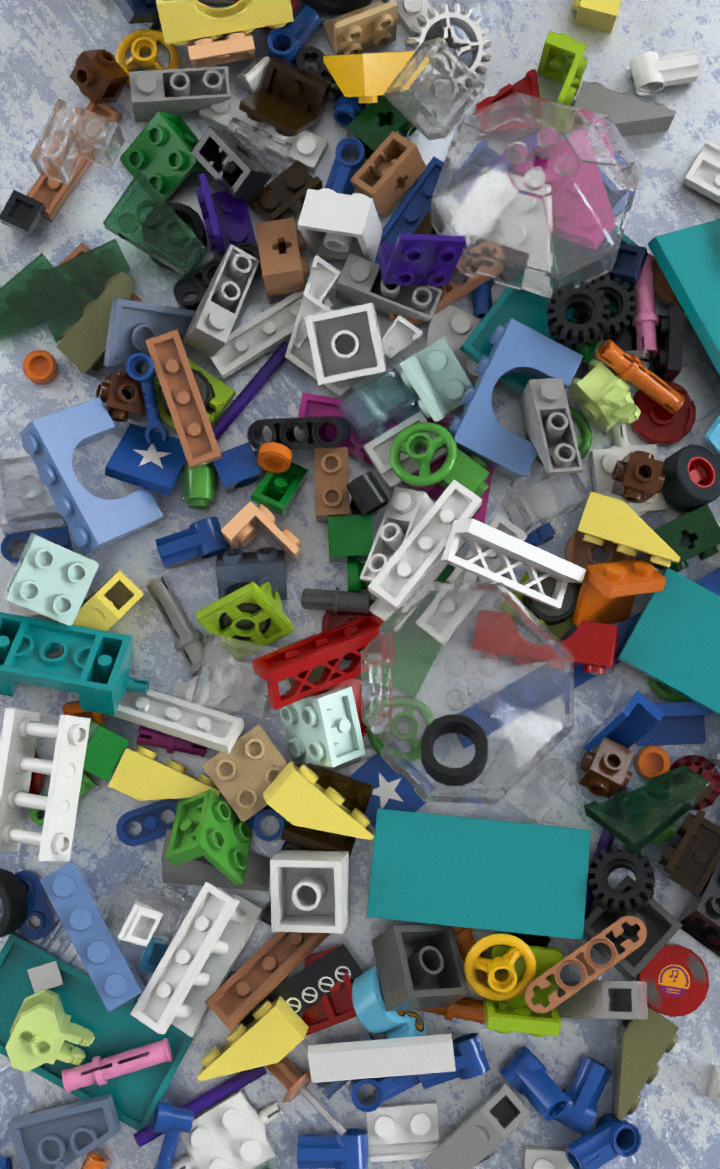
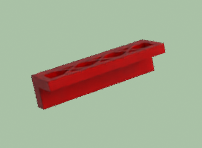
[252,613,394,710]

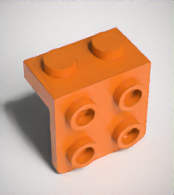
[572,559,667,627]

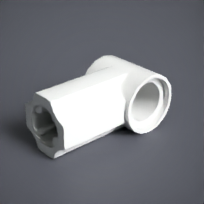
[630,51,699,96]

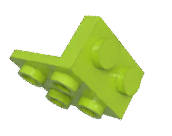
[537,31,588,131]
[483,945,563,1037]

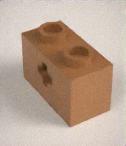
[350,131,427,217]
[255,217,310,297]
[314,447,350,523]

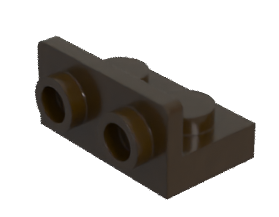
[248,160,323,222]

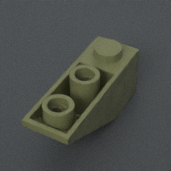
[56,271,136,377]
[611,1006,679,1121]

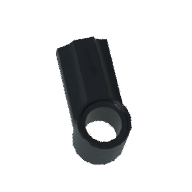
[346,471,390,517]

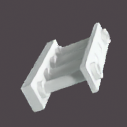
[368,480,483,631]
[0,708,91,862]
[130,882,265,1037]

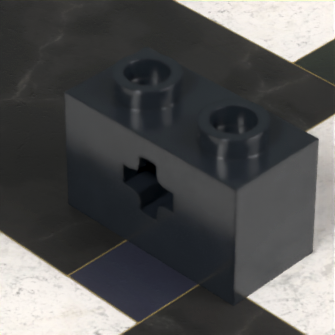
[191,126,272,201]

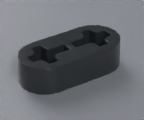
[296,46,342,103]

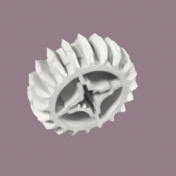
[405,2,492,96]

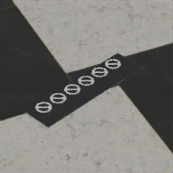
[238,943,363,1027]

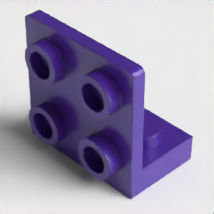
[195,173,259,255]
[377,233,466,287]

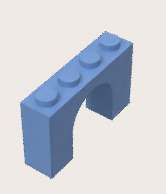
[447,318,583,481]
[19,397,164,556]
[40,861,145,1012]

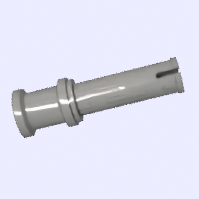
[146,576,218,677]

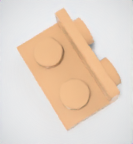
[188,32,256,68]

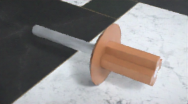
[266,1056,347,1136]

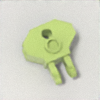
[569,359,641,433]
[5,989,95,1072]

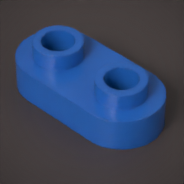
[116,799,178,846]
[14,870,55,940]

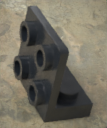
[610,305,684,382]
[678,861,720,957]

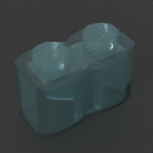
[338,367,418,443]

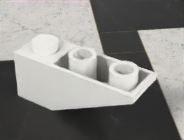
[360,487,434,582]

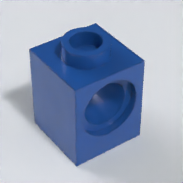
[214,442,263,494]

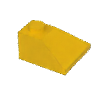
[323,51,415,103]

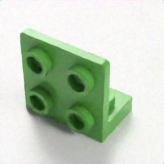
[166,789,252,886]

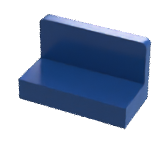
[583,691,664,752]
[636,701,711,746]

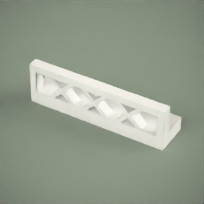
[441,518,586,609]

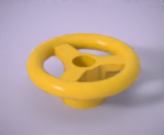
[115,29,179,85]
[464,934,536,1001]

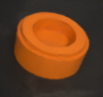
[23,350,58,385]
[257,442,292,473]
[634,746,670,781]

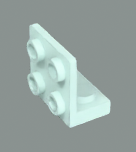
[400,336,475,423]
[3,532,99,626]
[280,686,366,767]

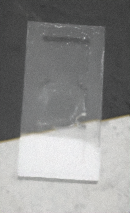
[227,117,292,176]

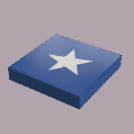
[105,423,187,496]
[350,741,436,828]

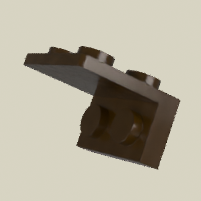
[281,763,374,858]

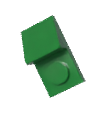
[250,462,308,517]

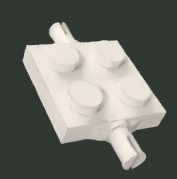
[589,424,666,517]
[171,1089,283,1169]

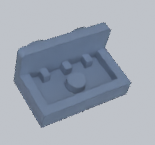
[216,547,287,600]

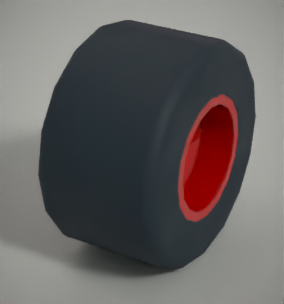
[661,445,720,512]

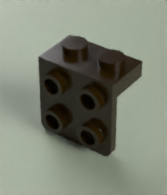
[239,56,332,137]
[659,809,720,896]

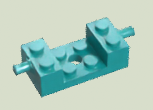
[0,612,150,716]

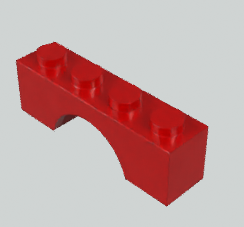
[473,608,619,675]

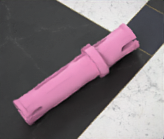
[632,254,659,356]
[61,1038,172,1093]

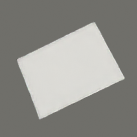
[27,961,64,993]

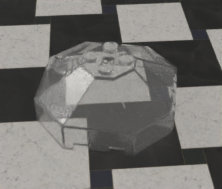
[430,92,643,298]
[361,581,574,804]

